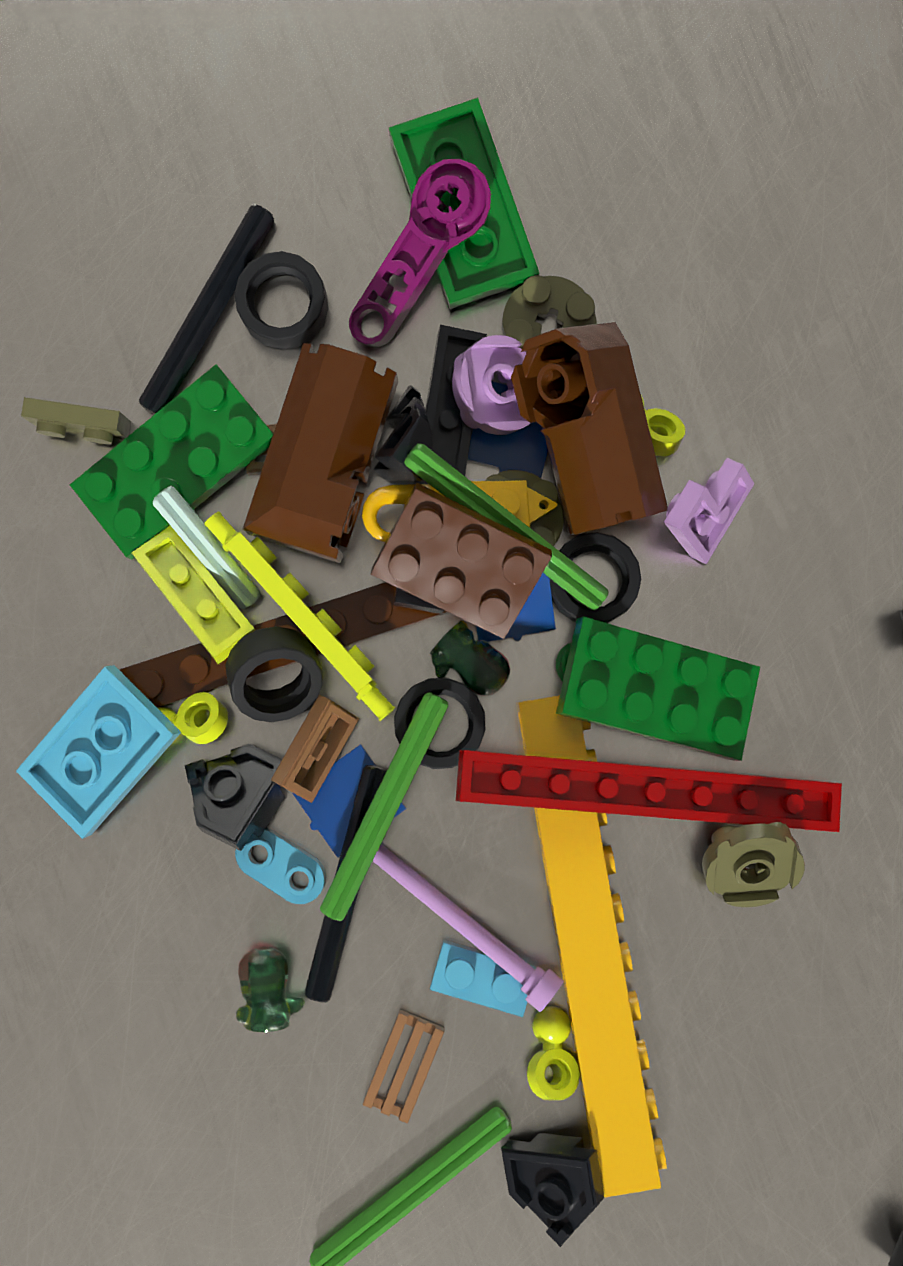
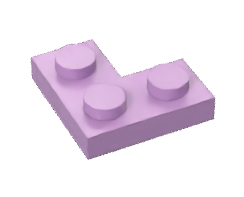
[664,458,754,564]

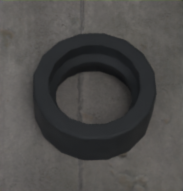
[234,251,328,350]
[550,532,642,623]
[225,626,323,722]
[394,677,486,769]

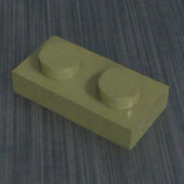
[21,397,131,444]

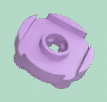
[452,335,530,435]

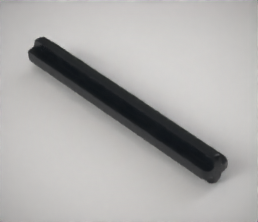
[139,204,274,414]
[305,765,387,1003]

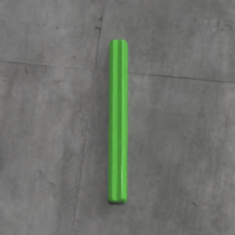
[404,444,609,610]
[320,693,448,921]
[309,1107,512,1266]

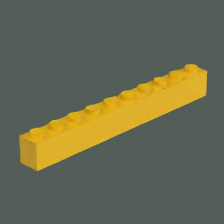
[516,695,667,1198]

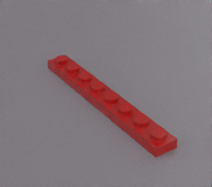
[455,750,842,832]

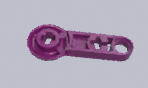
[349,159,491,347]

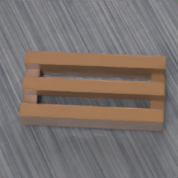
[271,695,359,803]
[362,1010,445,1124]

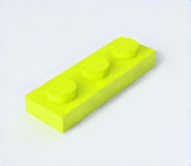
[132,526,255,664]

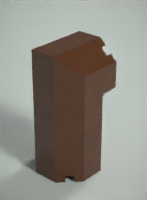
[511,322,668,535]
[242,343,398,563]

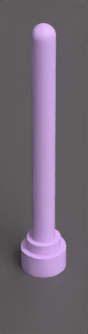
[373,844,564,1012]

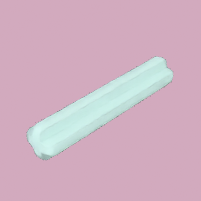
[153,486,260,609]

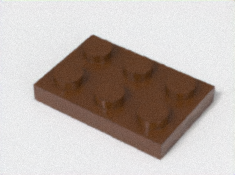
[371,483,552,639]

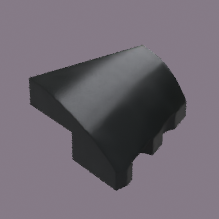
[373,385,433,481]

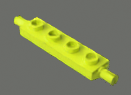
[204,511,396,721]

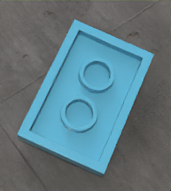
[16,665,181,839]

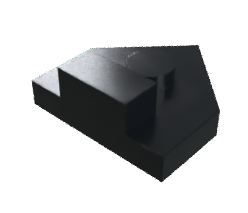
[185,744,285,851]
[501,1133,604,1247]

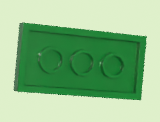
[388,97,540,309]
[69,364,273,560]
[556,617,760,761]

